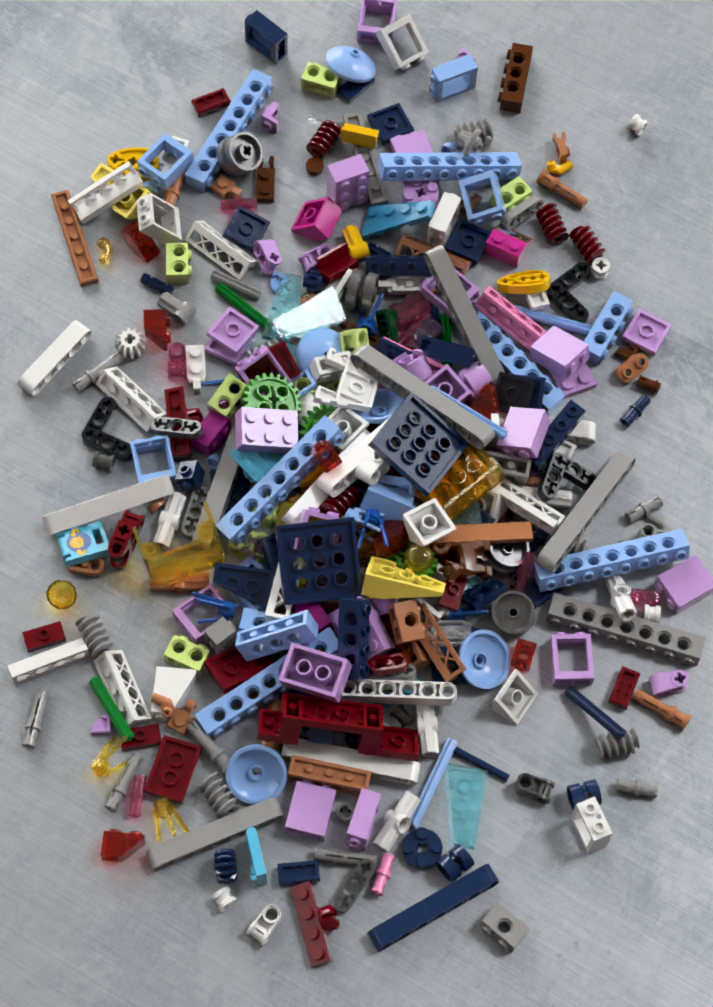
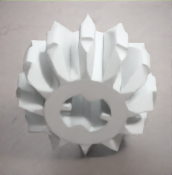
[114,327,146,360]

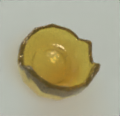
[404,544,434,573]
[46,580,78,610]

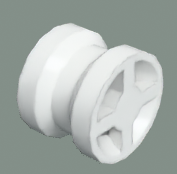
[627,114,649,136]
[590,257,610,280]
[642,604,661,623]
[211,886,237,912]

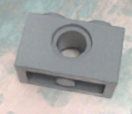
[204,617,236,656]
[480,902,530,952]

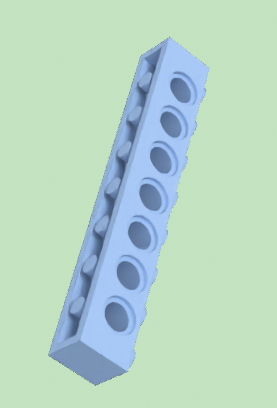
[185,69,273,192]
[376,152,522,181]
[451,302,565,416]
[215,415,346,546]
[533,529,690,592]
[195,627,338,738]

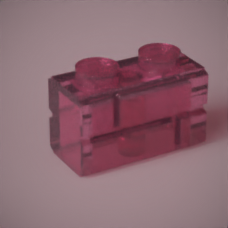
[389,291,431,332]

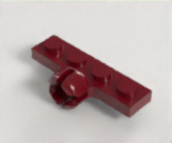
[164,386,203,460]
[290,881,340,968]

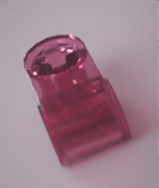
[168,342,187,379]

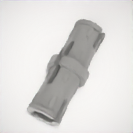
[625,495,663,524]
[616,778,658,798]

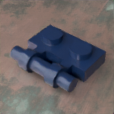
[461,576,509,610]

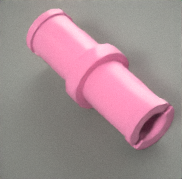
[370,853,395,896]

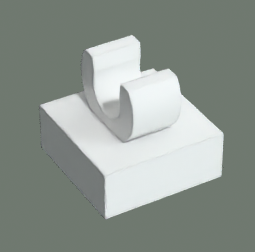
[526,291,550,312]

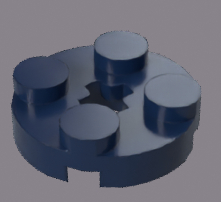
[402,827,443,869]

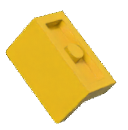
[340,123,379,149]

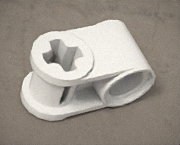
[355,451,390,486]
[246,904,282,946]

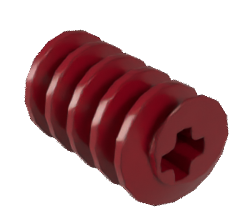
[306,120,341,159]
[536,203,569,245]
[569,226,606,266]
[319,485,361,518]

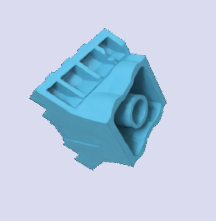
[228,448,286,483]

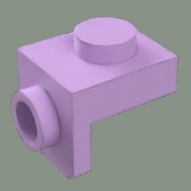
[262,101,280,133]

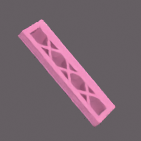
[473,286,547,351]

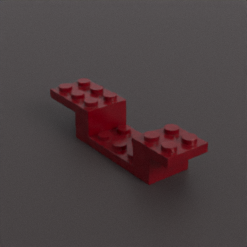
[257,692,419,761]

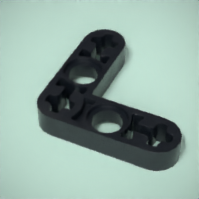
[547,262,591,324]
[81,397,132,461]
[537,452,597,502]

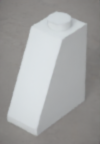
[151,666,197,721]

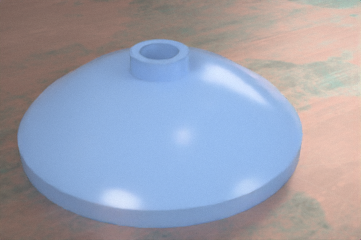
[325,46,376,83]
[296,328,342,377]
[351,389,404,424]
[458,630,511,689]
[226,744,287,805]

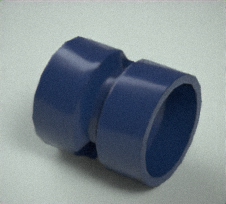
[567,779,602,811]
[436,844,475,883]

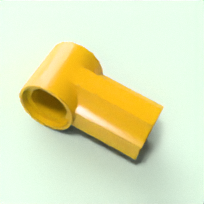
[342,225,370,260]

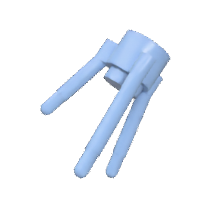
[344,507,384,548]

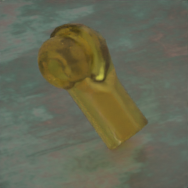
[97,237,113,264]

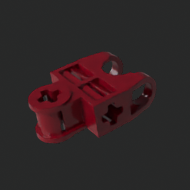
[108,509,145,569]

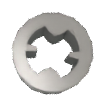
[336,803,354,823]

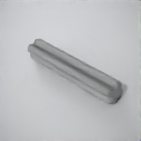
[211,270,262,300]

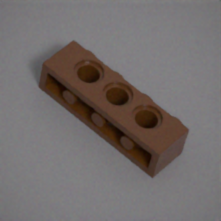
[498,43,533,113]

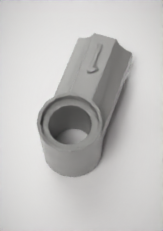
[157,292,196,326]

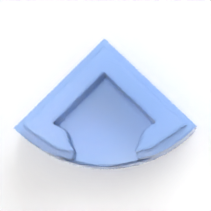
[270,269,289,295]

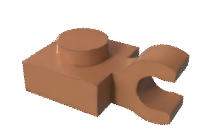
[552,132,570,165]
[210,174,242,201]
[167,698,197,736]

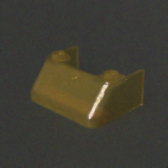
[132,502,226,587]

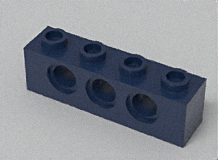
[365,255,432,276]
[529,400,586,474]
[337,597,371,681]

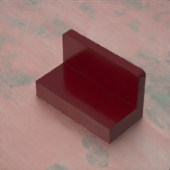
[316,242,359,284]

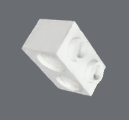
[309,351,355,383]

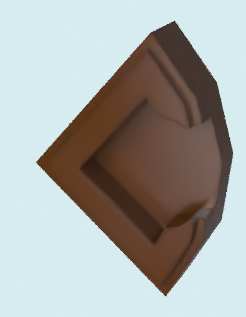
[614,345,640,361]

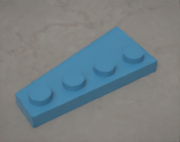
[361,200,435,241]

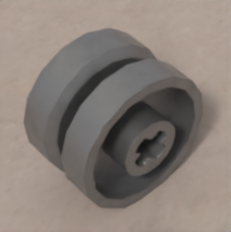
[216,132,263,176]
[345,269,379,314]
[483,542,530,577]
[492,591,535,636]

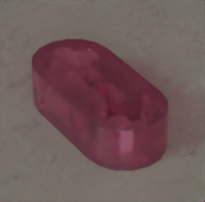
[630,588,662,607]

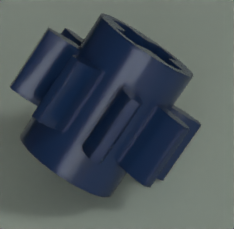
[303,270,323,293]

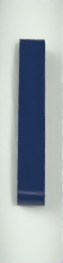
[367,863,500,952]

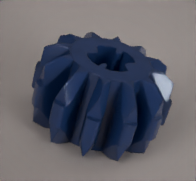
[214,848,238,884]

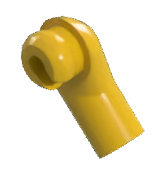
[546,160,573,175]

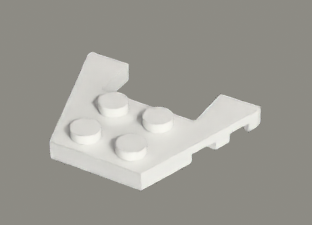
[313,347,379,412]

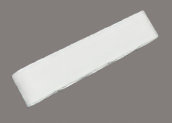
[18,320,92,396]

